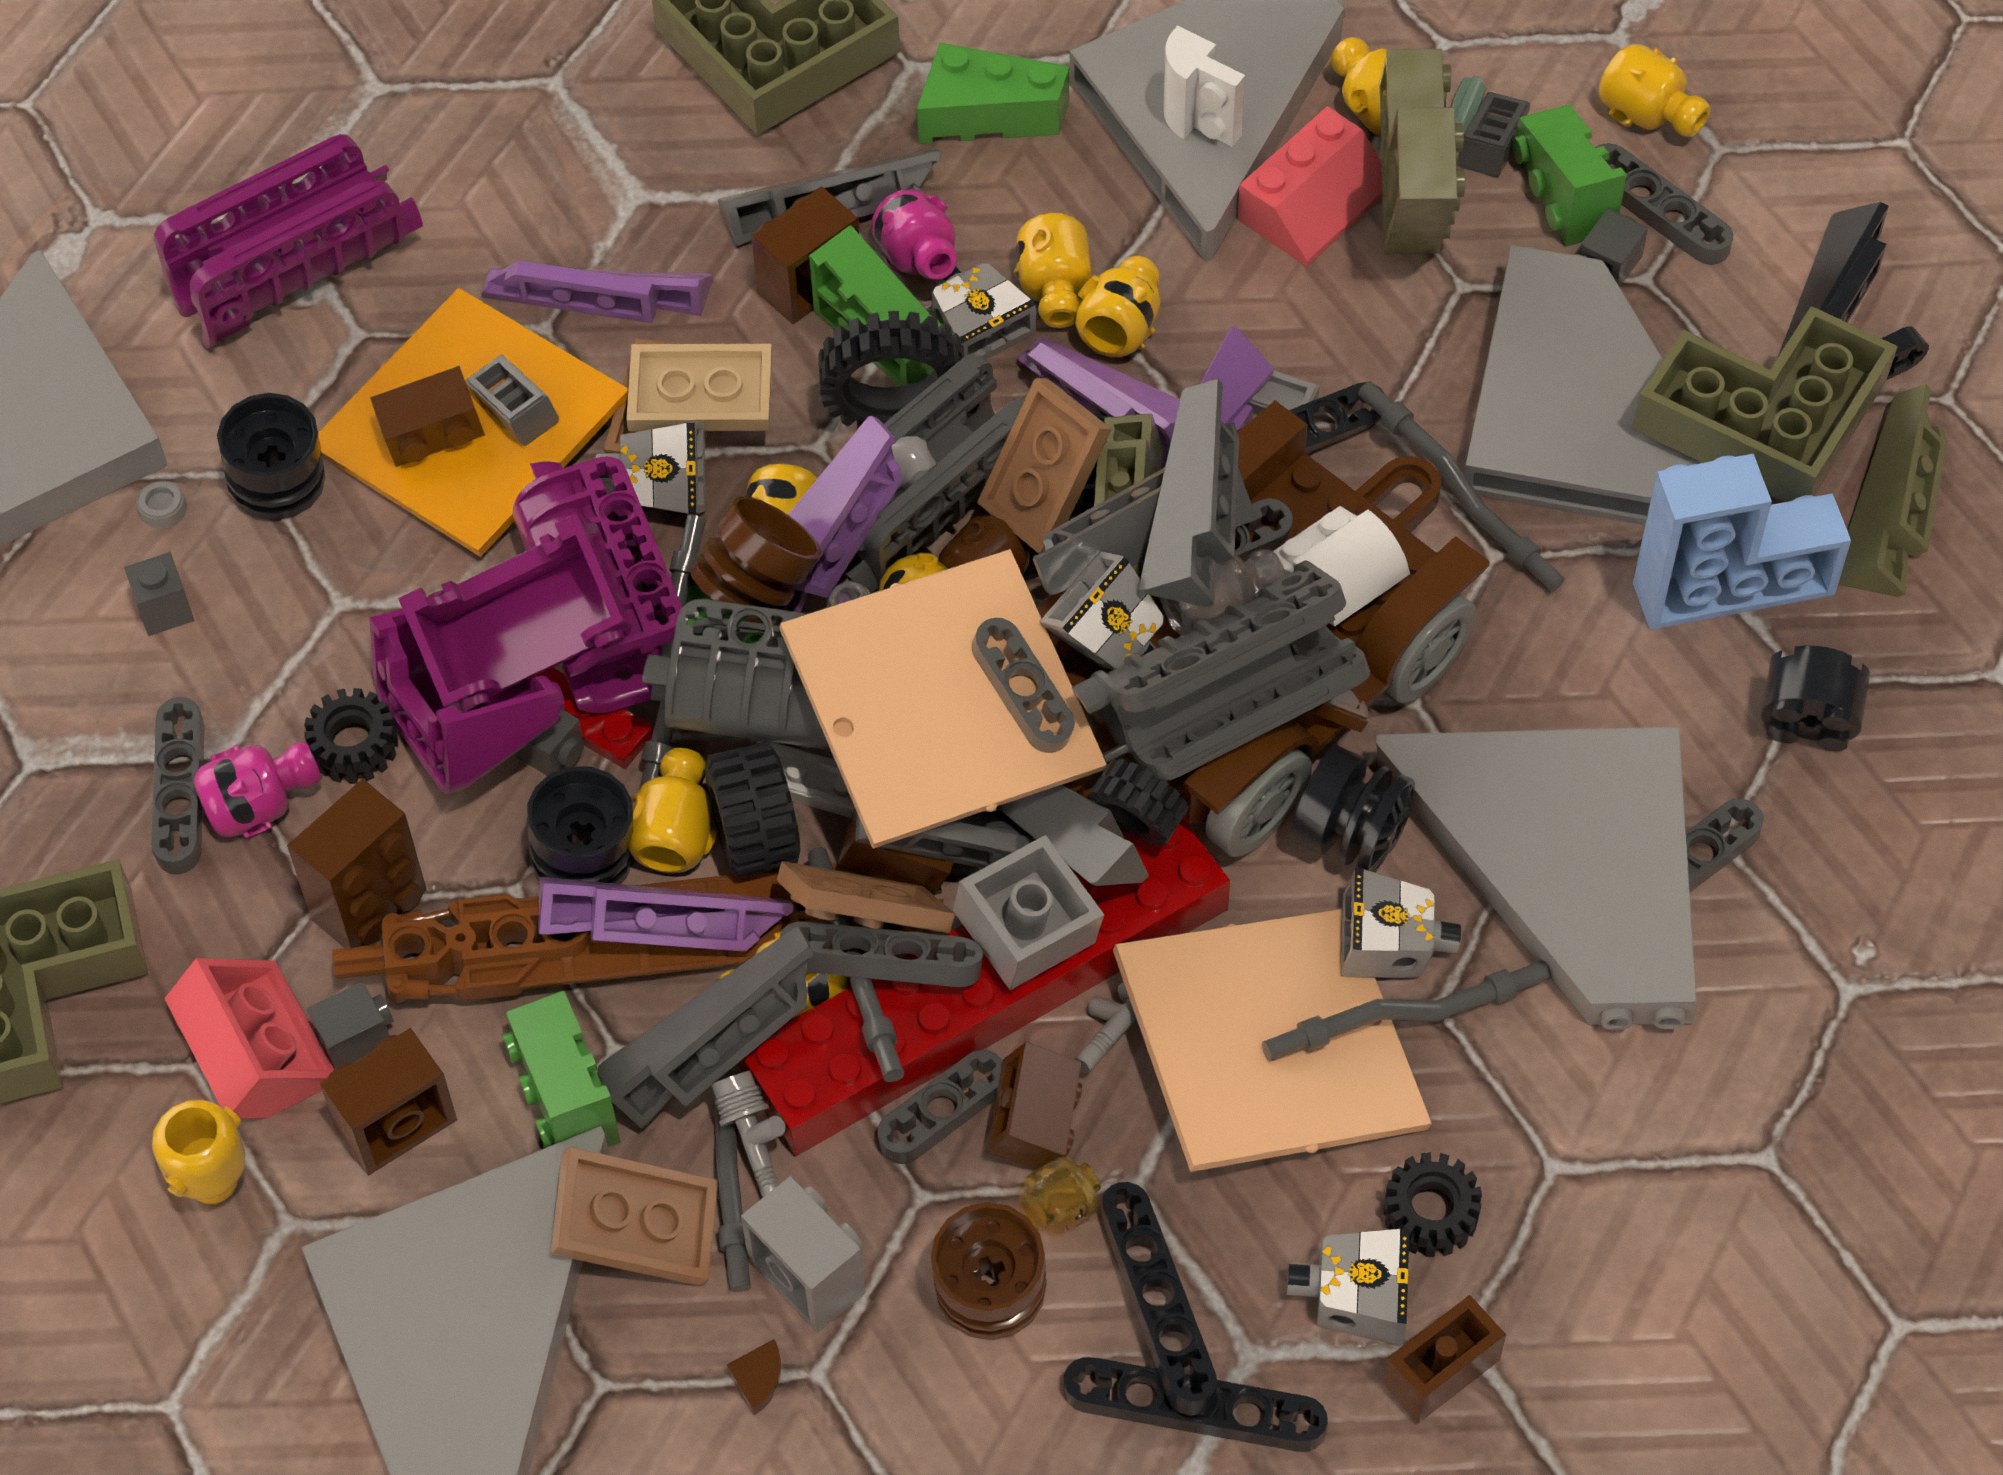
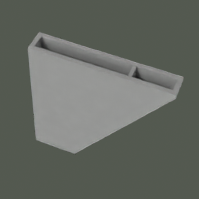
[1070,0,1345,261]
[1464,245,1702,525]
[0,250,168,546]
[1376,727,1697,1030]
[301,1126,610,1475]

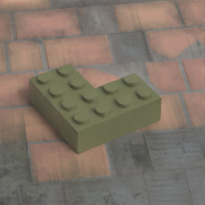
[652,0,900,135]
[1379,49,1465,254]
[1632,306,1898,502]
[0,859,148,1104]

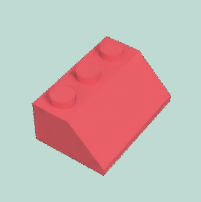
[1237,106,1382,267]
[164,958,335,1118]

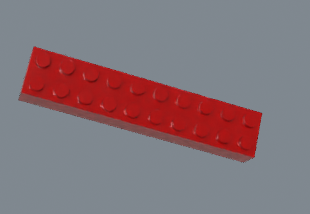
[739,819,1230,1157]

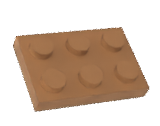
[977,378,1112,554]
[777,861,955,934]
[550,1146,718,1286]

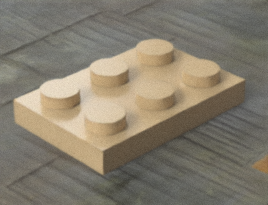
[627,344,773,431]

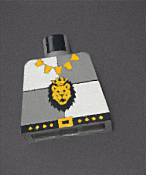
[931,263,1036,360]
[596,421,706,514]
[1039,551,1163,670]
[1341,868,1461,978]
[1287,1229,1409,1345]

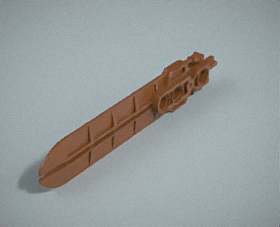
[332,863,944,1003]

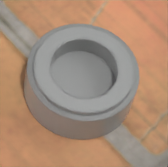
[136,481,187,529]

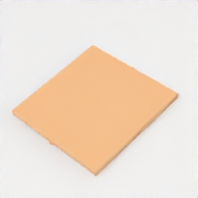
[779,549,1107,849]
[1113,909,1432,1172]

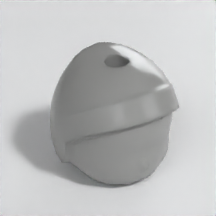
[892,436,936,489]

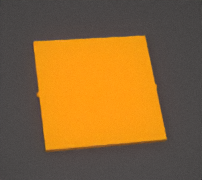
[318,288,628,557]

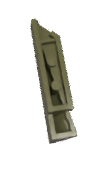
[1838,383,1948,597]
[1094,413,1163,579]

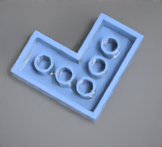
[1633,454,1851,630]

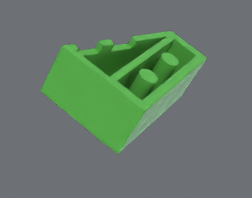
[917,43,1069,144]
[1512,104,1627,247]
[809,225,942,386]
[501,991,621,1148]

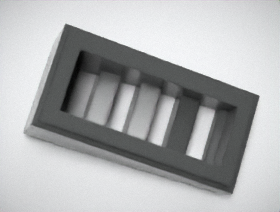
[1458,92,1530,177]
[465,354,559,446]

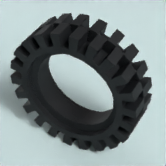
[818,311,965,430]

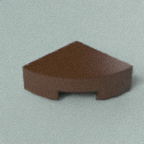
[1315,689,1369,732]
[727,1339,782,1415]

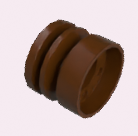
[690,496,822,625]
[931,1202,1047,1340]

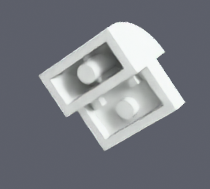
[1163,25,1245,147]
[1265,506,1410,626]

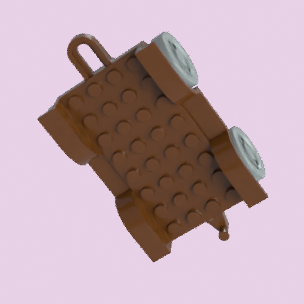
[1036,400,1490,857]

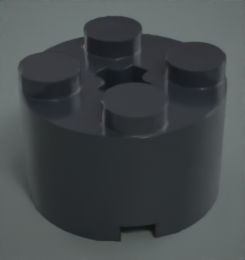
[1761,645,1870,751]

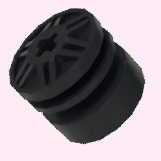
[217,393,326,520]
[1291,745,1415,873]
[527,766,634,884]

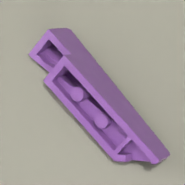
[481,260,713,323]
[1161,326,1274,469]
[1016,338,1180,449]
[779,416,903,622]
[538,877,793,951]

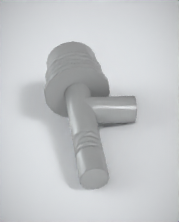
[1074,981,1137,1073]
[711,1071,786,1198]

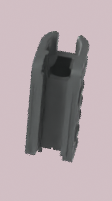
[844,352,1026,598]
[1072,560,1370,781]
[642,599,831,750]

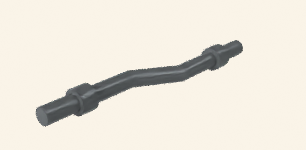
[1358,381,1565,591]
[639,515,706,789]
[808,847,904,1082]
[1262,961,1550,1061]
[713,1069,751,1292]

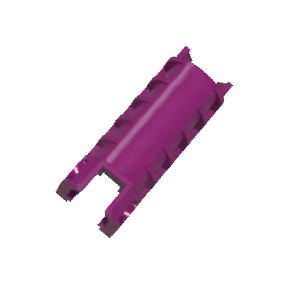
[154,134,423,349]
[513,456,682,713]

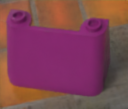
[398,512,631,713]
[369,609,565,795]

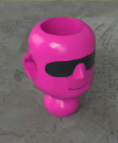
[871,189,957,280]
[194,742,322,838]

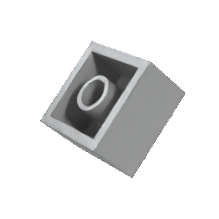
[953,835,1104,990]
[741,1176,866,1333]

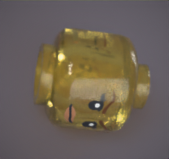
[1019,1157,1101,1235]

